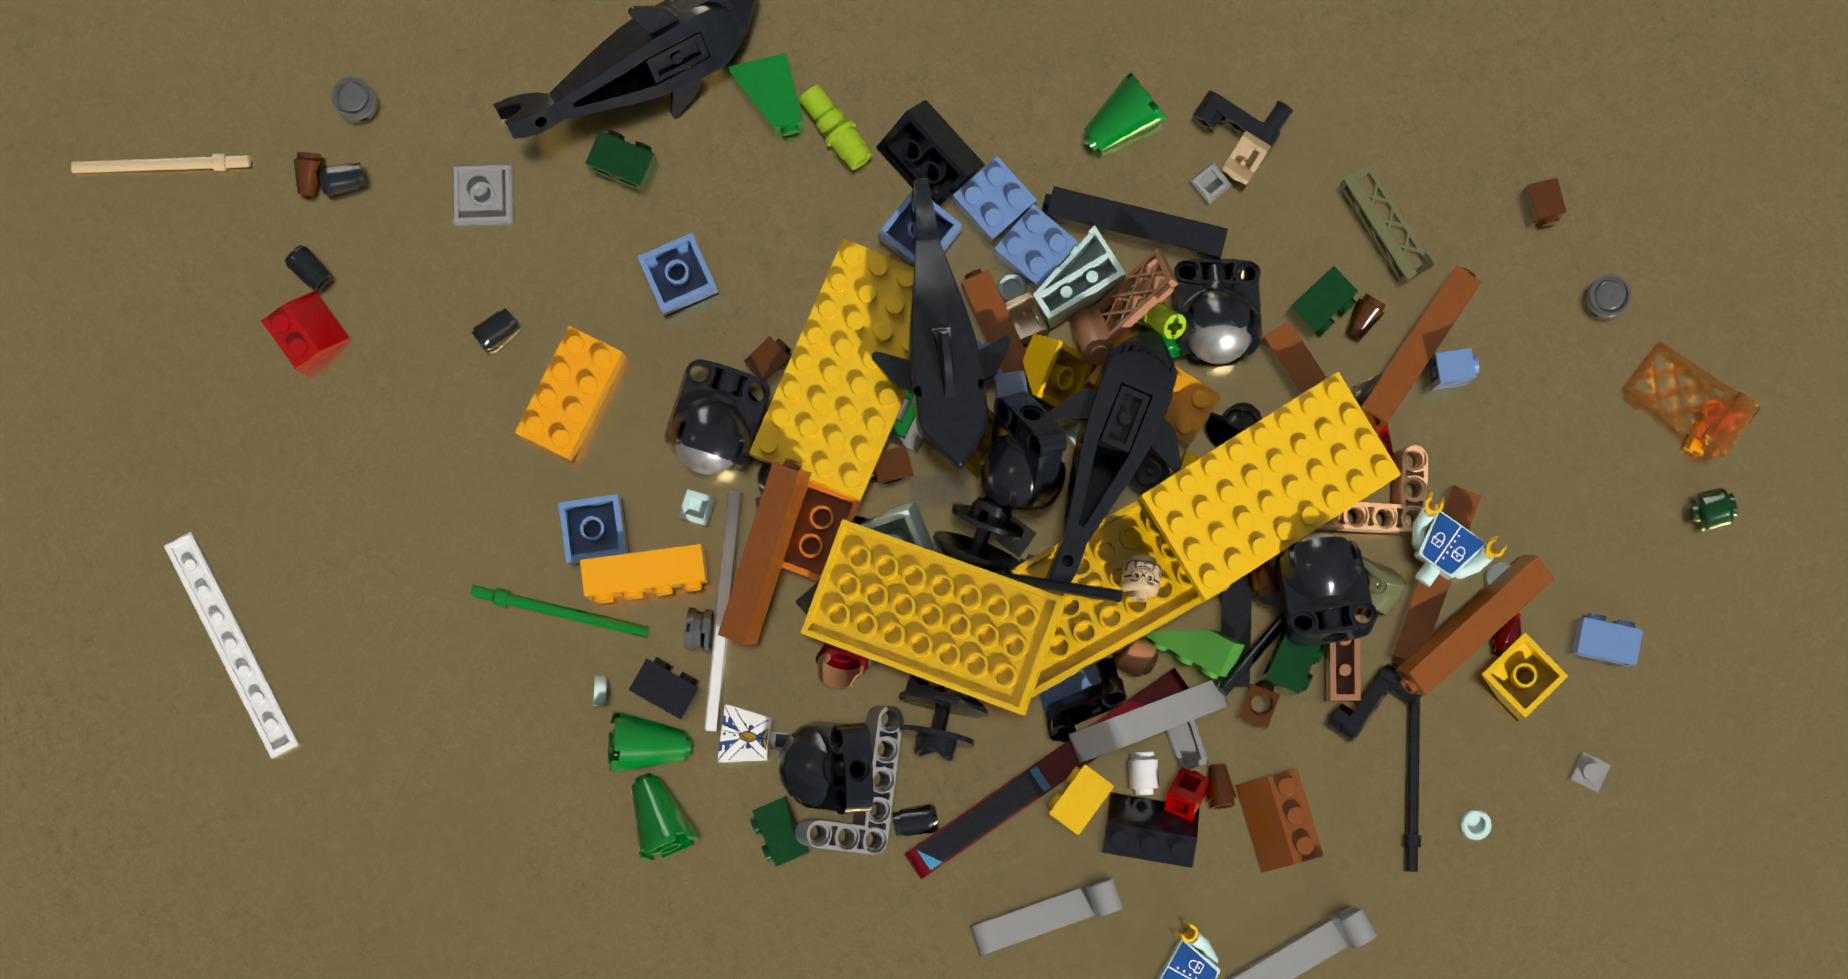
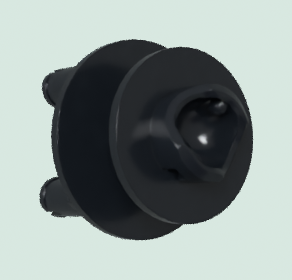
[933,496,1024,571]
[898,674,989,762]

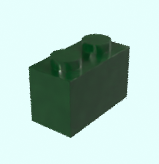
[585,130,657,191]
[1287,266,1359,336]
[750,796,810,867]

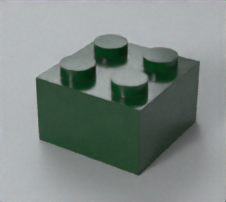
[1259,625,1325,696]

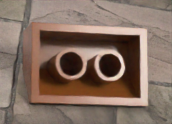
[1235,768,1324,872]

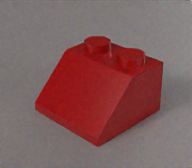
[261,291,351,374]

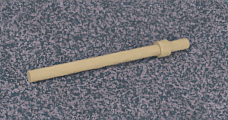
[71,153,251,173]

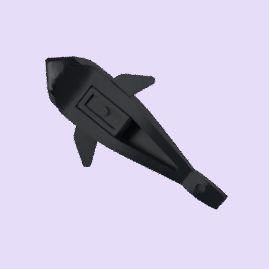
[493,0,756,139]
[871,178,1011,470]
[1045,328,1182,596]

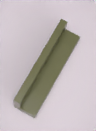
[1340,165,1434,284]

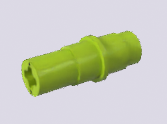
[799,84,873,170]
[1121,284,1186,339]

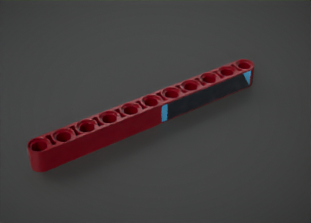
[904,668,1189,879]

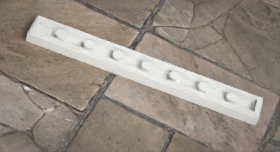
[704,490,743,732]
[164,532,300,759]

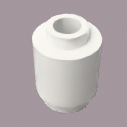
[1128,752,1159,795]

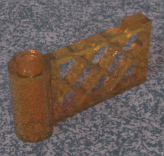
[1624,342,1760,458]

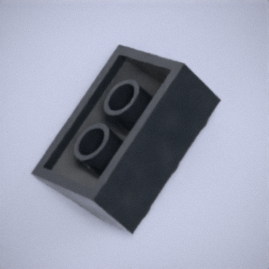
[876,100,985,207]
[1100,792,1200,868]

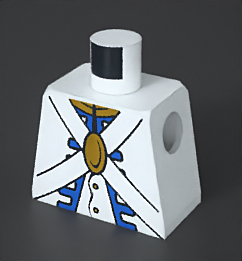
[717,705,789,763]

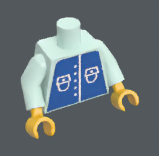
[1412,492,1507,587]
[1157,920,1221,979]

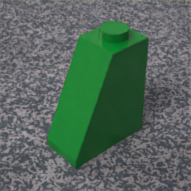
[729,53,804,136]

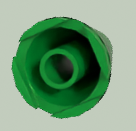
[1083,72,1168,152]
[608,711,691,772]
[631,773,698,861]

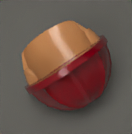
[815,643,869,688]

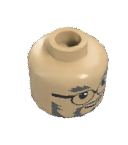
[1120,555,1162,602]

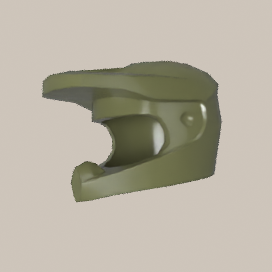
[1362,557,1407,616]

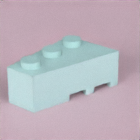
[1033,225,1126,329]

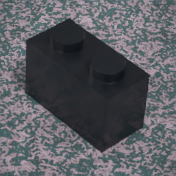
[629,657,701,720]

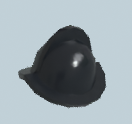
[1207,402,1262,447]

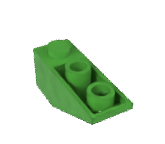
[1144,630,1245,679]

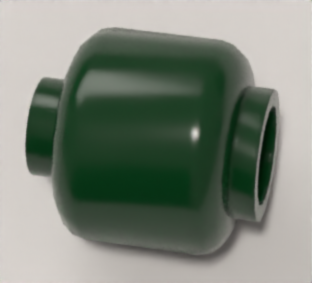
[1691,488,1738,530]

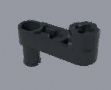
[1192,90,1293,150]
[1044,658,1127,742]
[1327,664,1422,742]

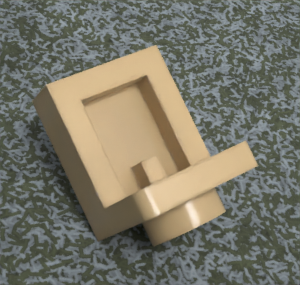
[1222,131,1271,185]
[1005,292,1049,345]

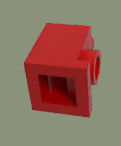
[1164,767,1209,822]

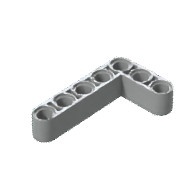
[1068,678,1229,763]
[795,705,903,855]
[970,877,1124,955]
[1229,905,1378,979]

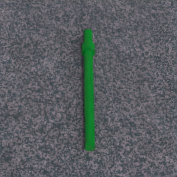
[470,584,649,638]

